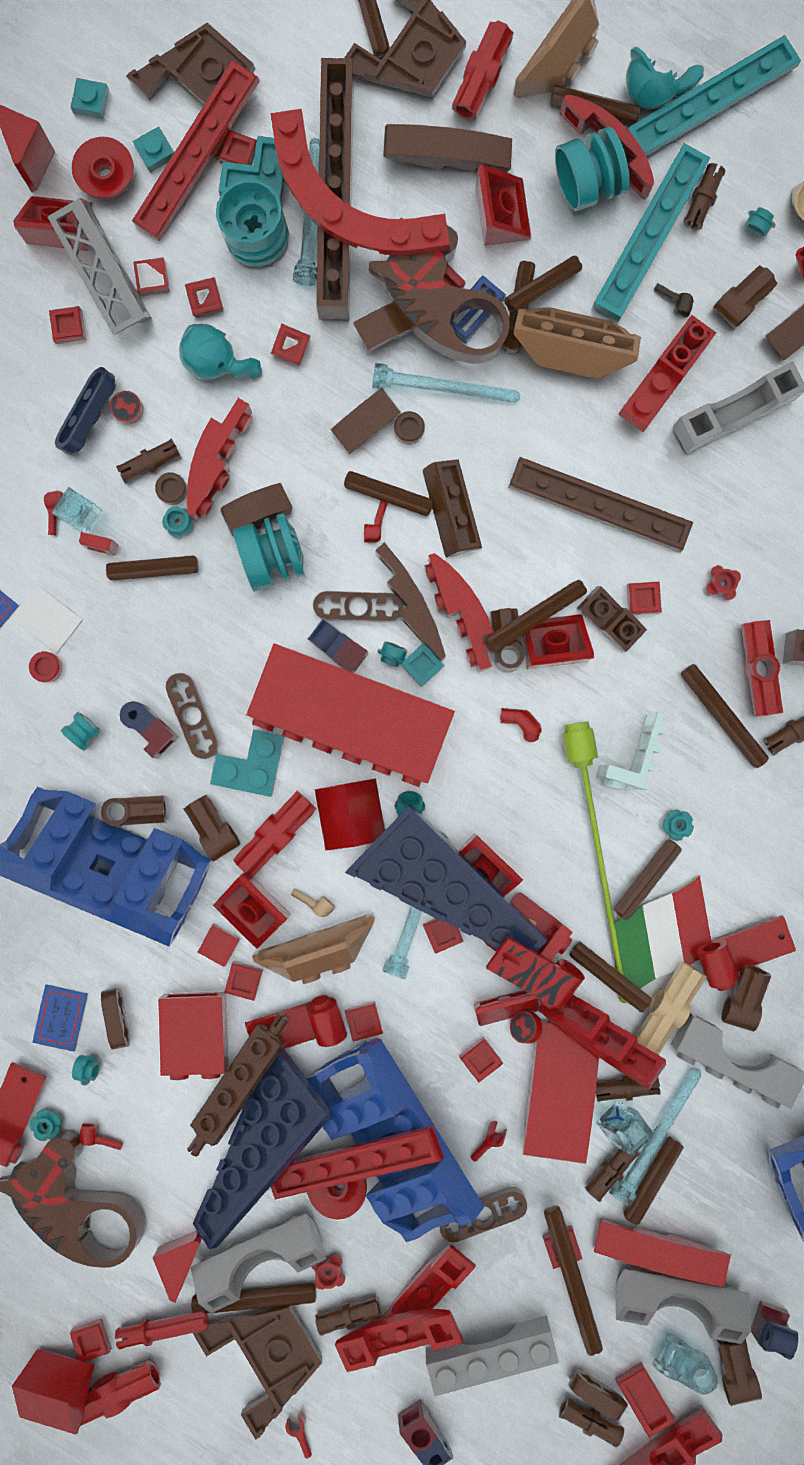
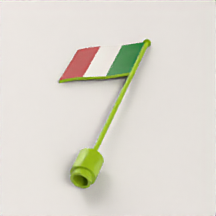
[562,721,711,1003]

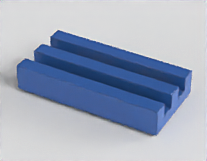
[450,275,506,344]

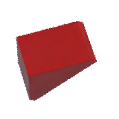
[152,1231,202,1303]

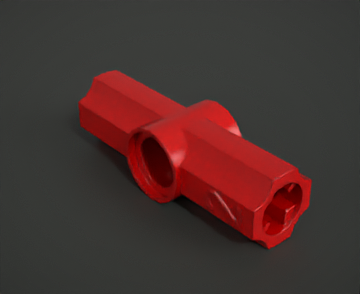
[452,20,514,120]
[741,620,783,717]
[233,791,317,878]
[80,1360,161,1426]

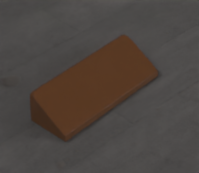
[423,459,482,557]

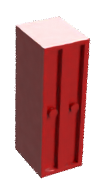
[246,643,455,787]

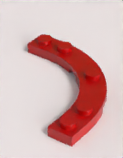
[270,108,450,256]

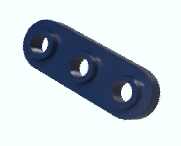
[55,367,116,455]

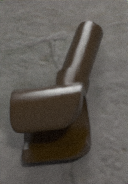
[654,283,694,317]

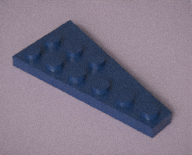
[345,804,548,952]
[193,1048,333,1249]

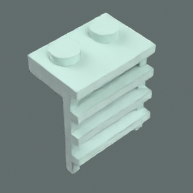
[596,712,667,791]

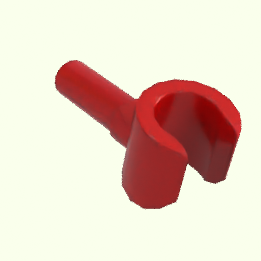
[43,490,65,535]
[364,500,388,542]
[470,1121,507,1162]
[79,1123,123,1150]
[285,1413,312,1459]

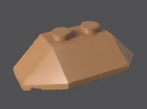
[513,0,599,98]
[513,307,641,379]
[252,913,375,984]

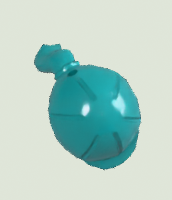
[626,47,704,109]
[179,324,262,380]

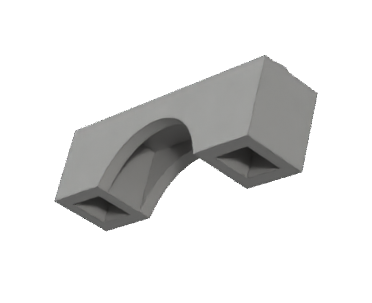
[673,361,804,454]
[671,1013,804,1109]
[190,1213,327,1313]
[616,1268,751,1344]
[426,1316,559,1396]

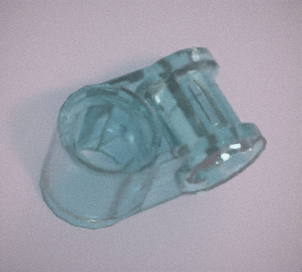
[652,1334,718,1395]

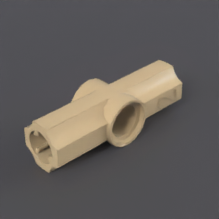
[635,961,707,1055]

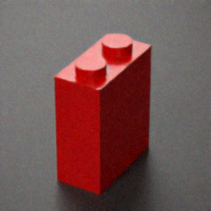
[158,992,228,1080]

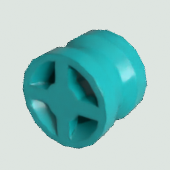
[61,712,101,751]

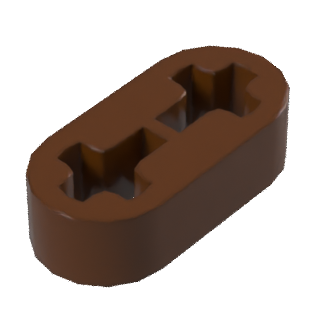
[101,988,130,1050]
[568,1369,628,1420]

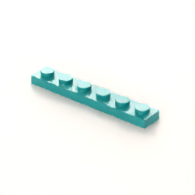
[627,35,801,157]
[592,143,711,321]

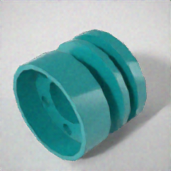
[555,126,630,212]
[216,179,289,267]
[232,513,305,592]

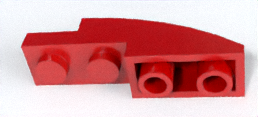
[618,315,717,432]
[187,397,253,522]
[424,553,494,673]

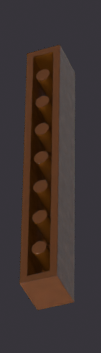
[316,58,354,320]

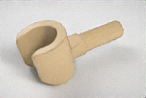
[291,889,335,917]

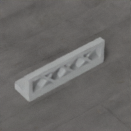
[48,198,151,335]

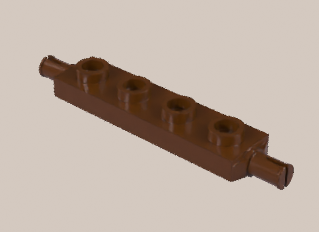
[187,1012,290,1157]

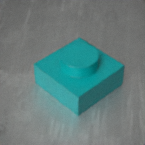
[70,78,109,119]
[132,126,174,173]
[400,643,445,687]

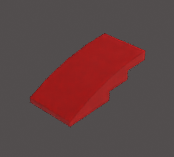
[522,1022,599,1164]

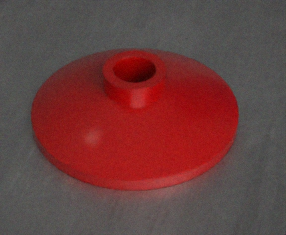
[72,136,134,199]
[307,1179,367,1220]

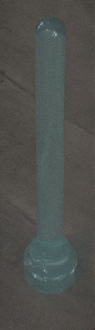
[293,138,320,286]
[372,363,520,402]
[382,832,447,979]
[609,1068,701,1207]

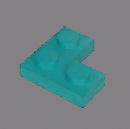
[218,136,284,203]
[210,729,285,797]

